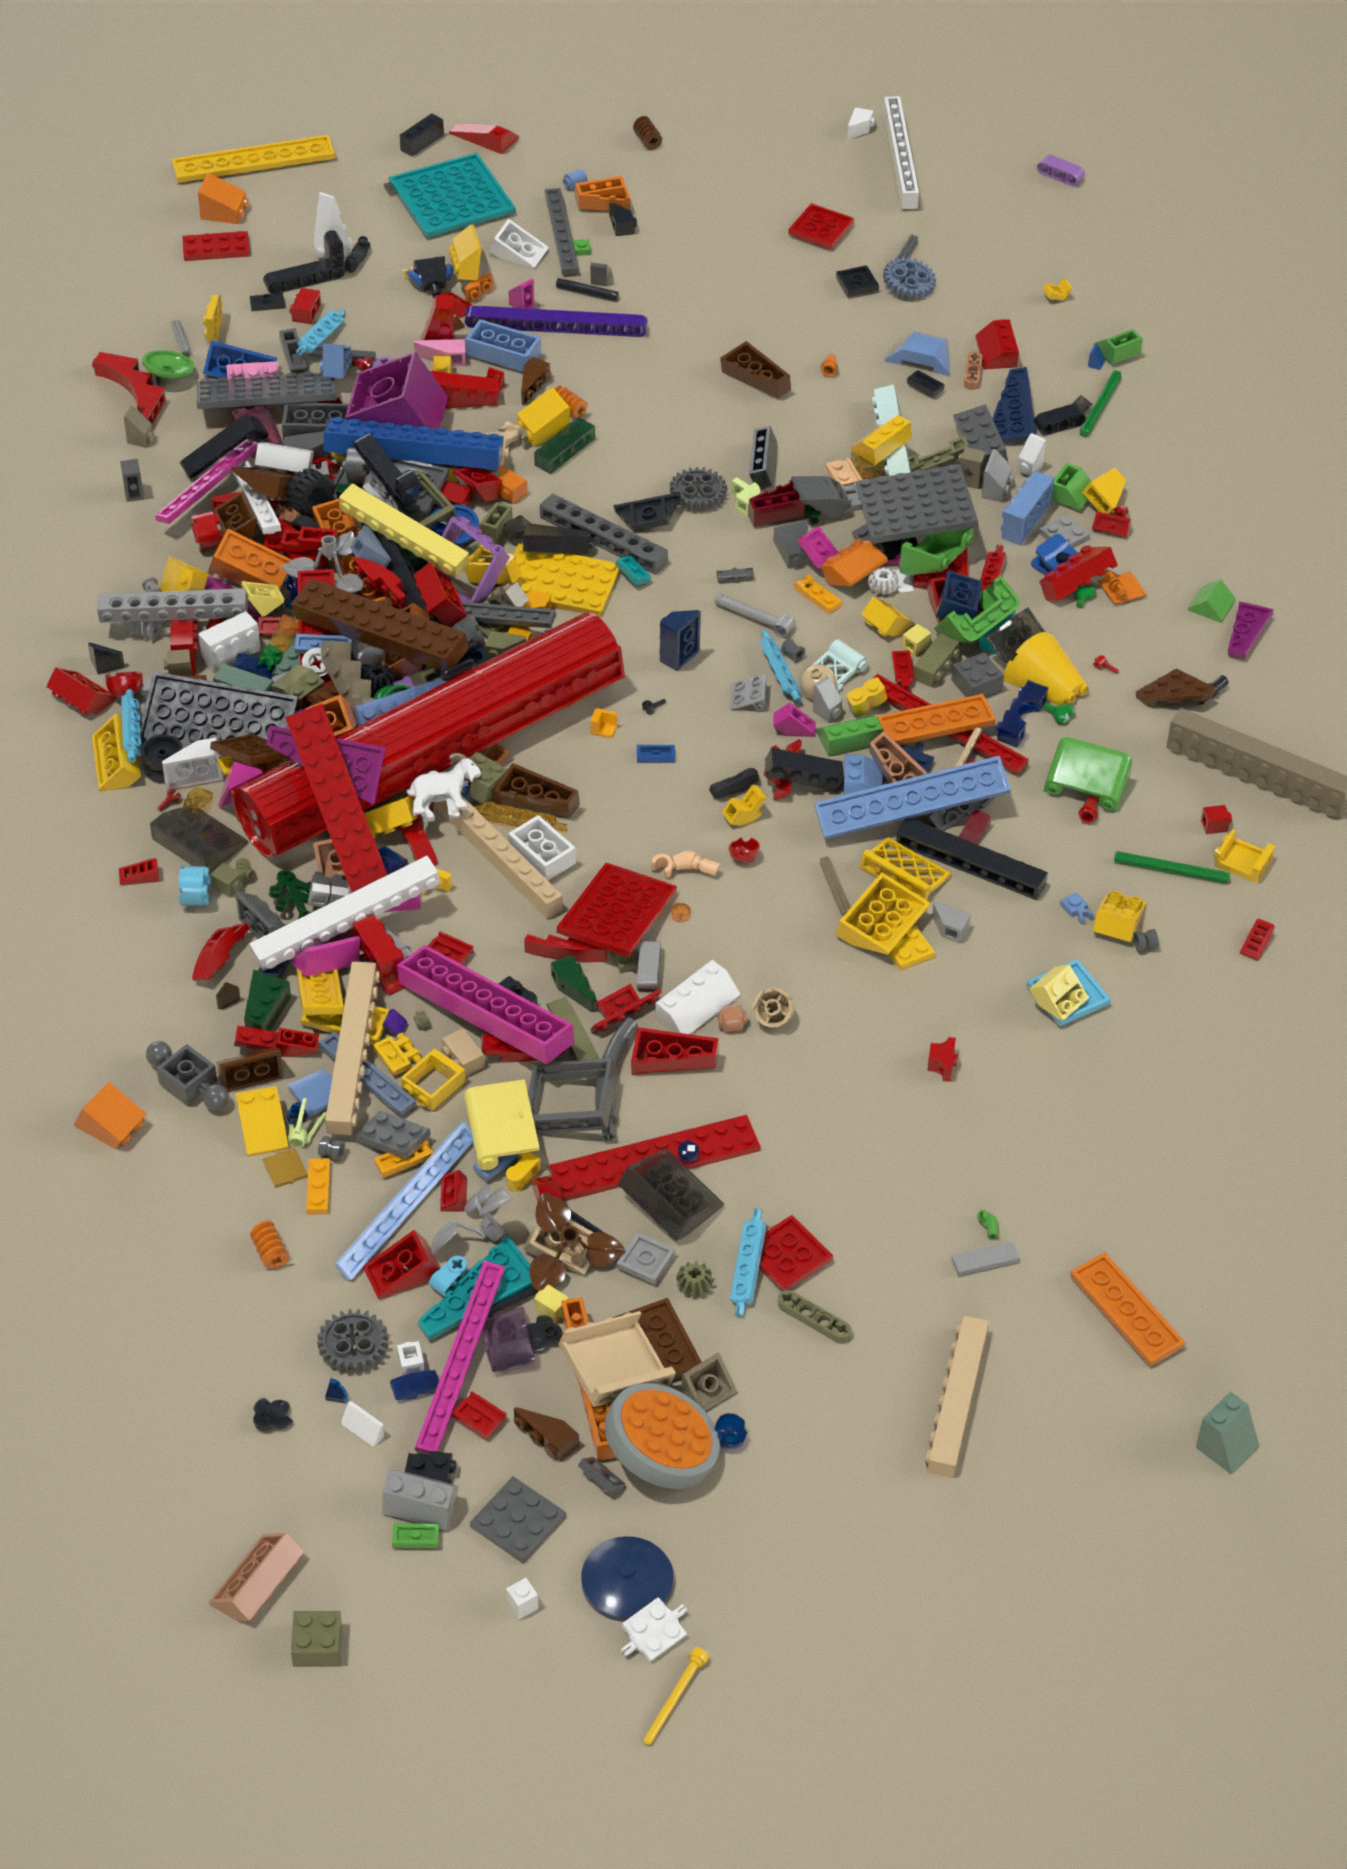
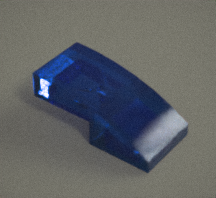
[234,653,275,680]
[390,1370,439,1400]

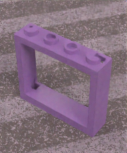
[427,516,510,603]

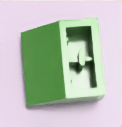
[1094,329,1143,365]
[1052,463,1091,511]

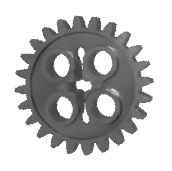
[670,467,727,511]
[317,1309,389,1373]

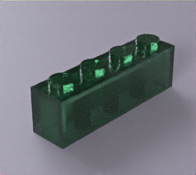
[534,417,595,474]

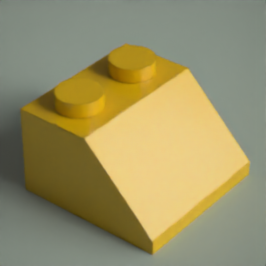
[861,596,915,637]

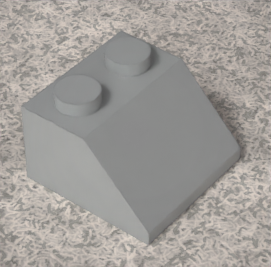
[982,449,1014,502]

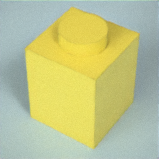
[902,624,931,657]
[534,1285,569,1324]

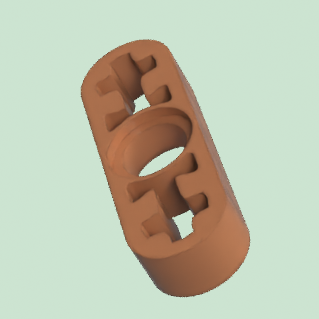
[964,352,982,390]

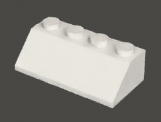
[655,960,741,1034]

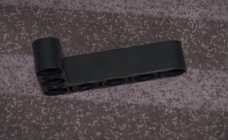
[263,230,345,294]
[180,414,269,478]
[353,433,419,509]

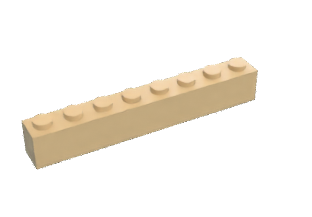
[925,1315,989,1478]

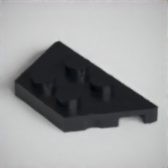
[613,492,681,531]

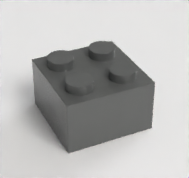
[951,652,1004,698]

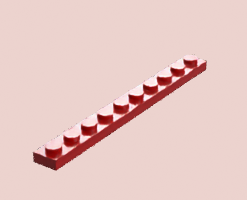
[872,674,1029,775]

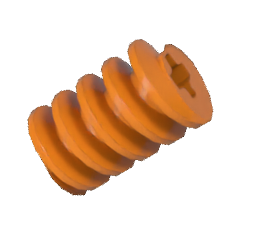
[555,385,588,419]
[250,1220,289,1269]

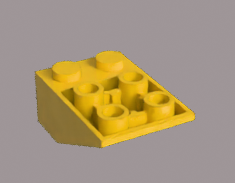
[1093,891,1146,942]

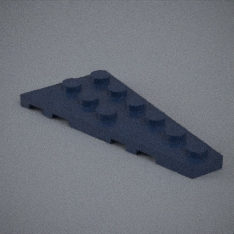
[992,367,1036,444]

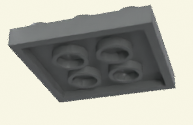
[470,1476,566,1563]

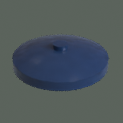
[581,1536,673,1622]

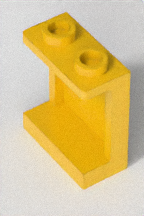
[1214,829,1275,883]

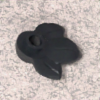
[520,1315,562,1353]
[253,1398,293,1431]

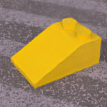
[160,556,209,592]
[235,1086,289,1157]

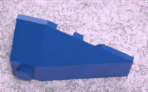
[203,340,277,378]

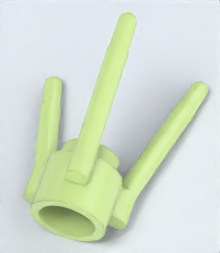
[287,1098,327,1148]

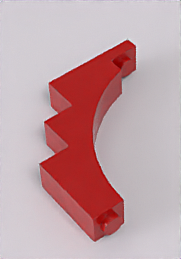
[92,352,166,425]

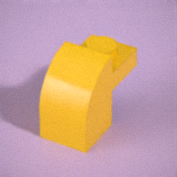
[722,785,767,826]

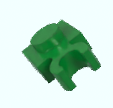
[258,644,285,671]

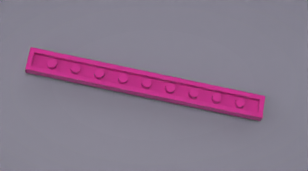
[415,1261,505,1455]

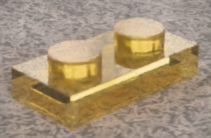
[269,614,299,652]

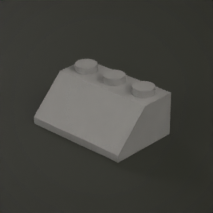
[382,1469,459,1531]

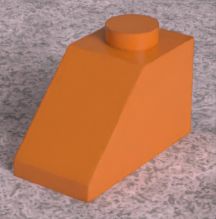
[499,465,527,504]

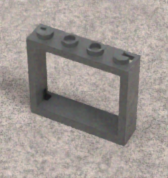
[528,1058,618,1134]

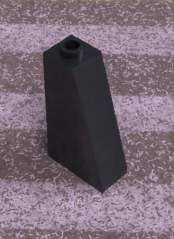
[522,523,594,554]

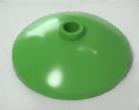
[142,350,194,380]

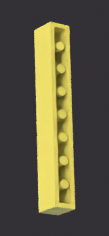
[339,484,469,578]

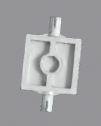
[620,1597,688,1663]

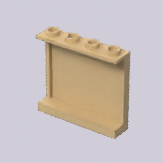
[559,1311,676,1407]

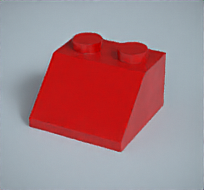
[453,467,503,503]

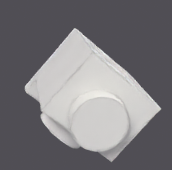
[397,1341,425,1379]

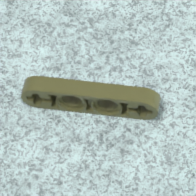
[778,1290,852,1344]

